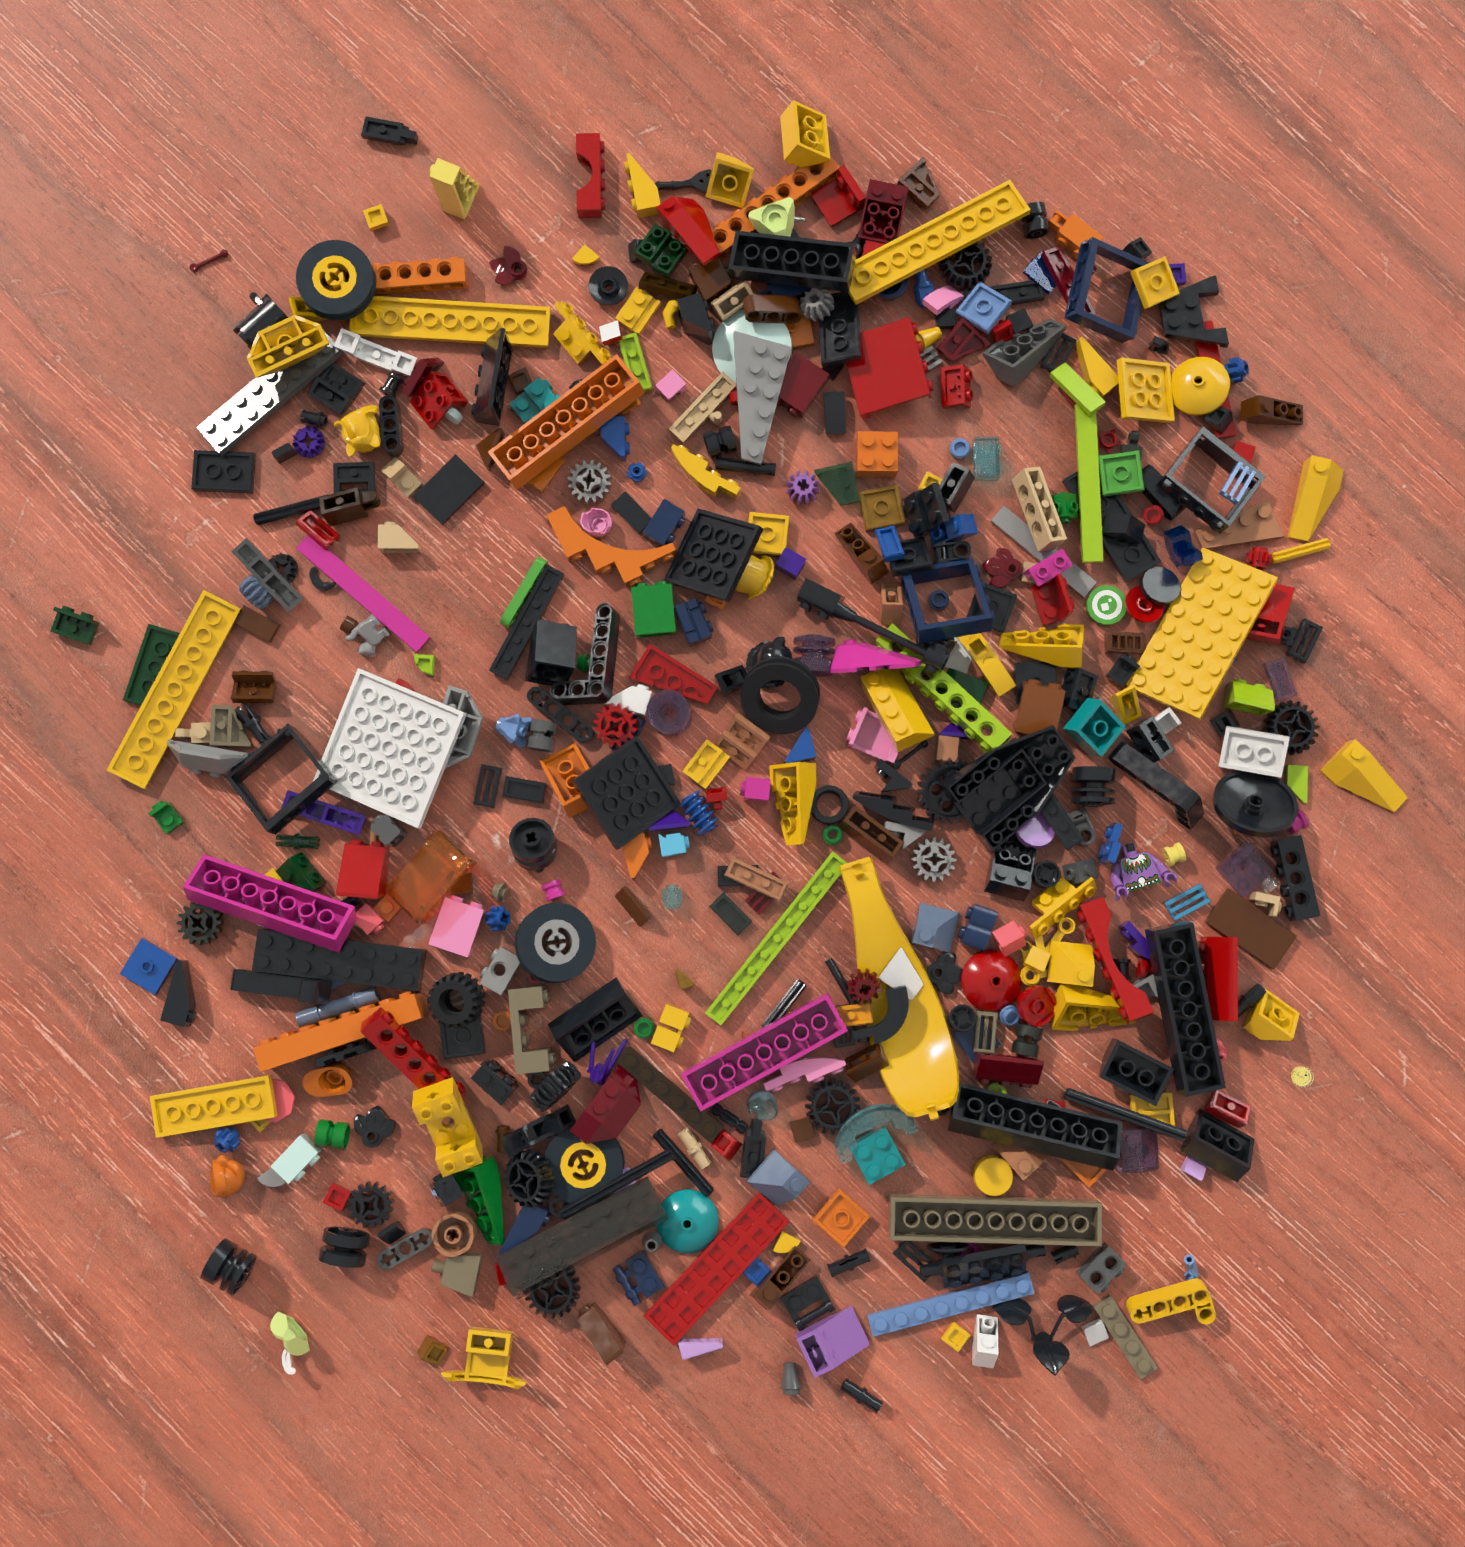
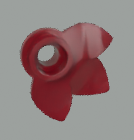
[489,246,528,285]
[982,548,1023,588]

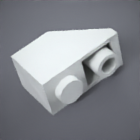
[972,1314,998,1368]

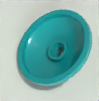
[656,1189,719,1253]

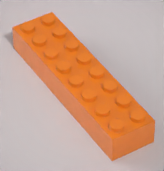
[488,354,645,490]
[253,991,429,1072]

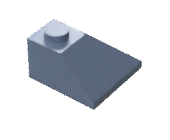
[910,903,960,953]
[747,1149,810,1206]

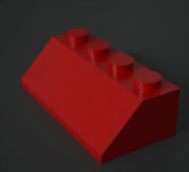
[1198,937,1238,1022]

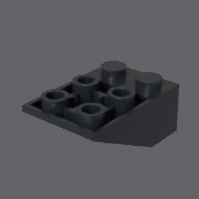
[984,833,1036,902]

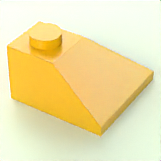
[705,152,754,208]
[1047,940,1095,987]
[1243,989,1300,1041]

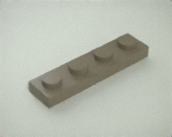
[1092,1294,1158,1380]

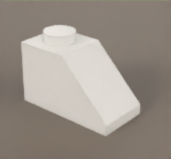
[606,684,652,717]

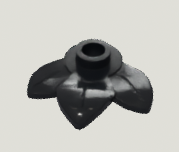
[926,953,963,994]
[354,1105,395,1148]

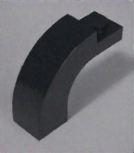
[851,985,909,1044]
[500,1104,576,1157]

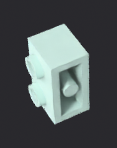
[270,1133,322,1184]

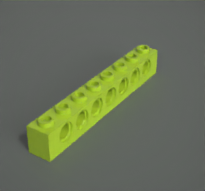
[875,623,1012,753]

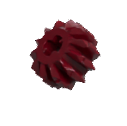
[847,968,882,1004]

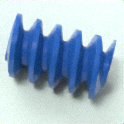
[680,790,721,836]

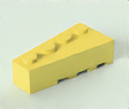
[429,158,480,220]

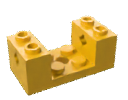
[412,1077,483,1177]

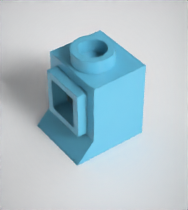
[658,833,690,857]

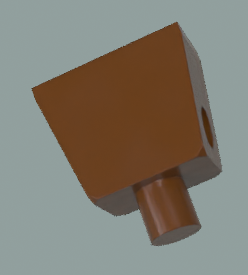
[688,259,732,306]

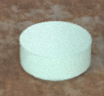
[445,407,463,425]

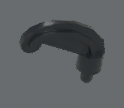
[309,567,336,591]

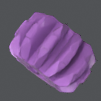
[786,470,820,505]

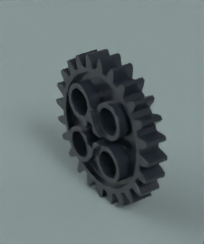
[916,758,968,824]

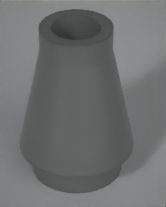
[642,1231,663,1252]
[781,1362,802,1395]

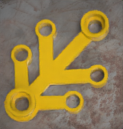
[1019,917,1075,986]

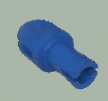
[913,269,934,309]

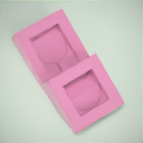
[923,285,964,315]

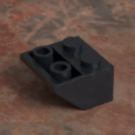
[677,293,715,345]

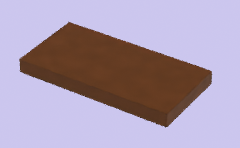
[1204,888,1297,969]

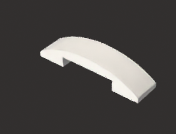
[334,328,417,377]

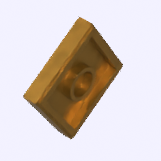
[858,484,905,532]

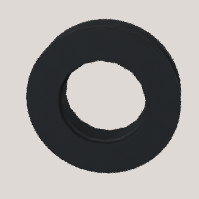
[740,656,820,734]

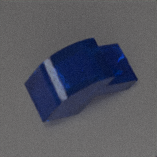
[1163,525,1203,567]

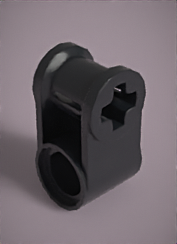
[931,541,971,564]

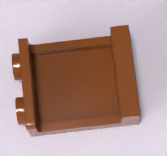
[1013,679,1066,734]

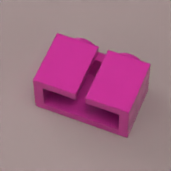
[740,777,771,803]

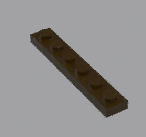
[616,1046,724,1143]

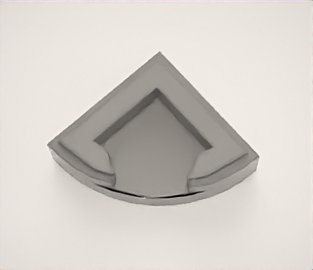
[257,1168,286,1187]

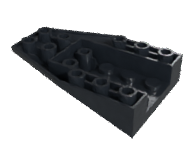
[939,725,1076,851]

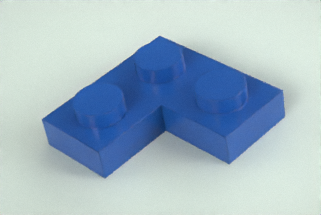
[1098,823,1123,865]

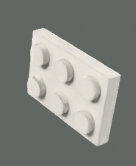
[1219,726,1290,778]

